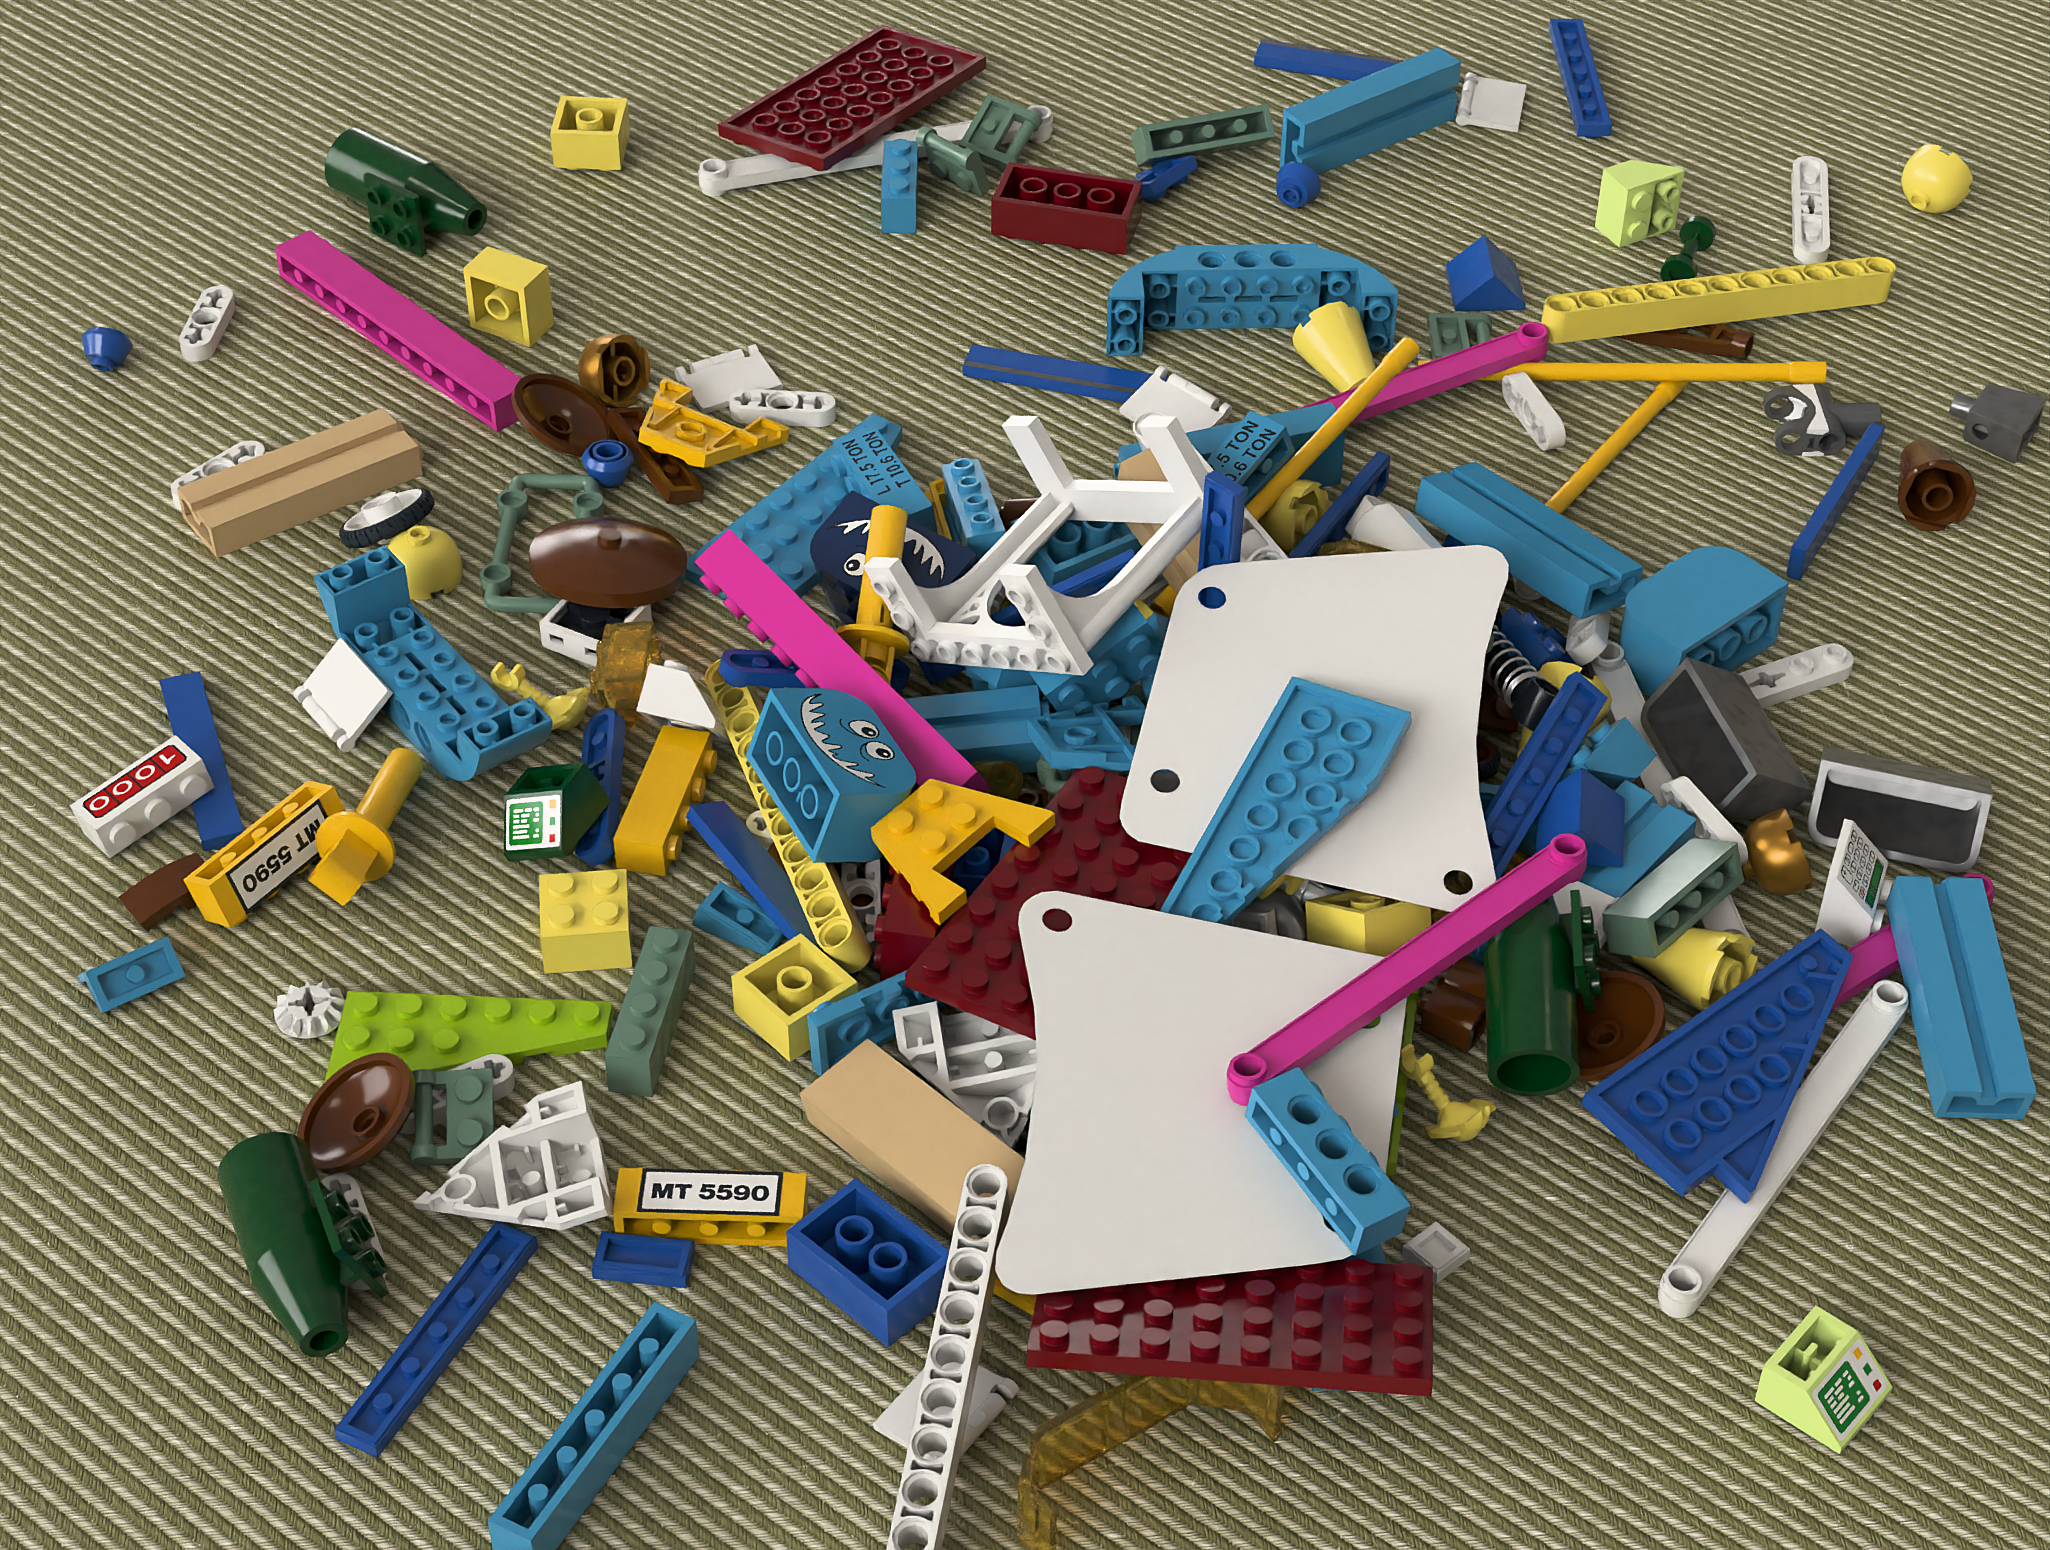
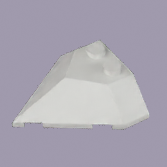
[892,1001,1037,1150]
[413,1081,614,1230]

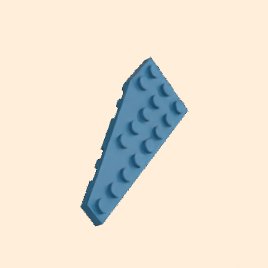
[686,413,903,600]
[1159,676,1412,925]

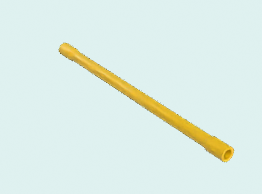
[1149,337,1420,618]
[1418,360,1827,384]
[1544,381,1689,515]

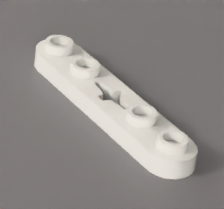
[1791,156,1830,265]
[1739,643,1854,708]

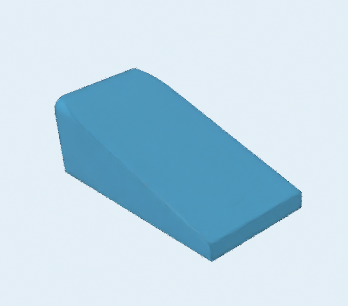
[692,881,785,955]

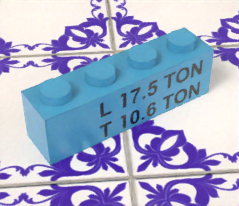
[1207,410,1295,506]
[831,425,938,533]

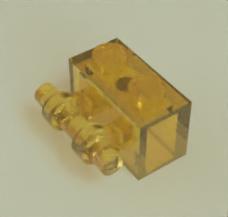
[590,621,662,729]

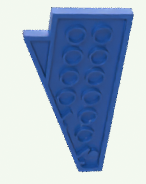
[1581,928,1854,1204]

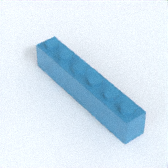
[488,1301,700,1550]

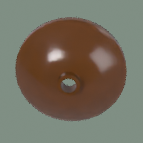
[511,373,617,458]
[1576,971,1666,1082]
[297,1052,415,1174]

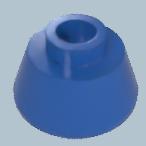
[1276,162,1321,207]
[82,327,133,371]
[582,440,634,488]

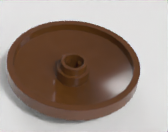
[529,517,687,608]

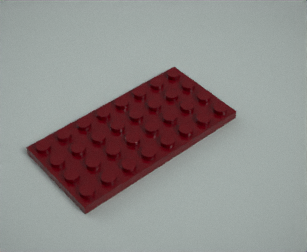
[718,25,987,171]
[905,766,1192,1041]
[1026,1259,1433,1397]

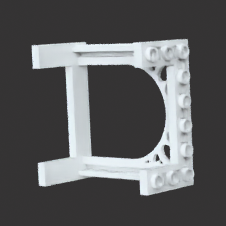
[863,416,1208,676]

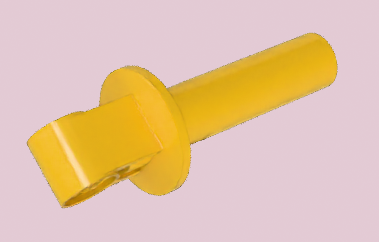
[835,505,910,685]
[307,748,423,906]

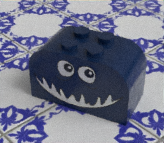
[810,490,978,655]

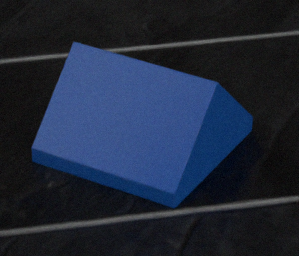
[1445,235,1526,311]
[1536,768,1625,866]

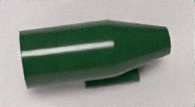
[325,127,487,257]
[1484,889,1602,1096]
[217,1132,389,1357]

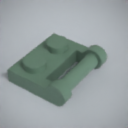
[959,93,1043,173]
[916,125,991,197]
[1427,313,1492,360]
[410,1068,495,1166]

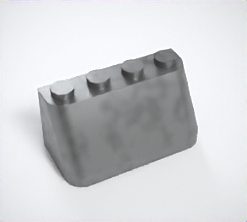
[1641,657,1813,823]
[1808,746,1993,873]

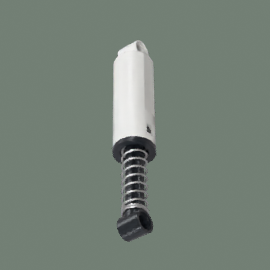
[1345,495,1560,731]

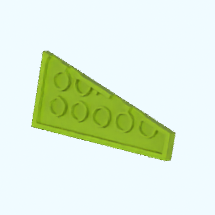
[324,991,613,1083]

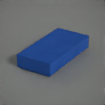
[592,1231,695,1289]

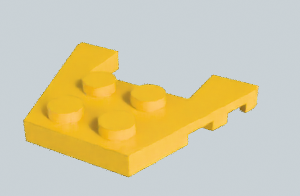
[638,377,790,468]
[870,779,1055,925]

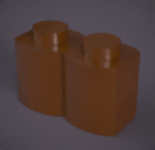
[1417,956,1486,1052]

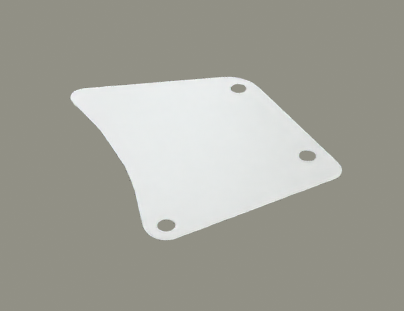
[1120,545,1509,912]
[995,891,1407,1295]

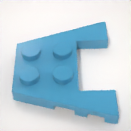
[1027,695,1175,773]

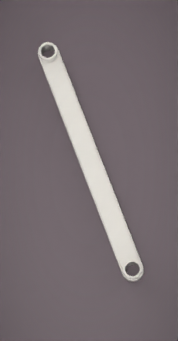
[698,105,1053,197]
[1588,641,1752,951]
[1658,980,1909,1318]

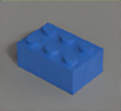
[786,1178,949,1347]

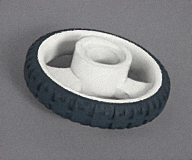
[339,488,435,548]

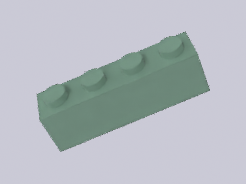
[1131,104,1275,167]
[1602,838,1744,958]
[605,926,696,1098]

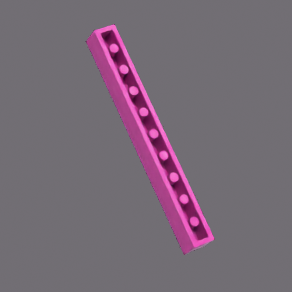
[275,230,521,432]
[694,529,991,793]

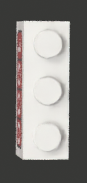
[70,735,215,858]

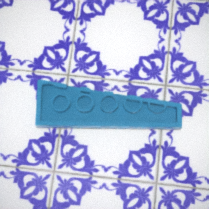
[807,970,951,1076]

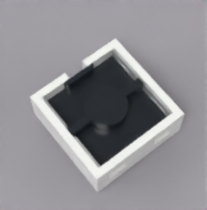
[539,599,652,672]

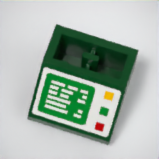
[504,762,611,861]

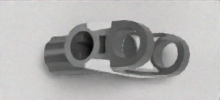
[1763,384,1881,456]

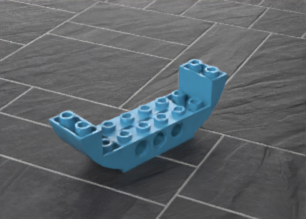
[1106,243,1398,356]
[314,545,553,781]

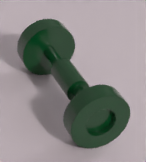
[1660,216,1716,282]

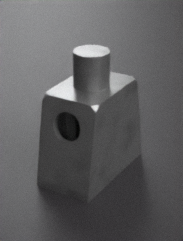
[1949,384,2047,464]

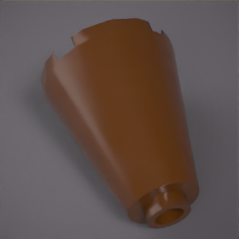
[1898,440,1976,531]

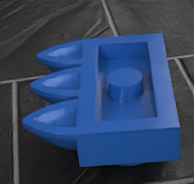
[1133,155,1199,201]

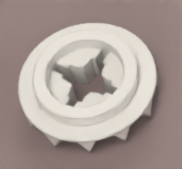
[273,979,345,1039]

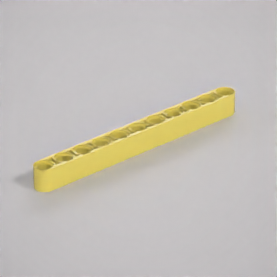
[1541,257,1896,343]
[704,659,872,974]

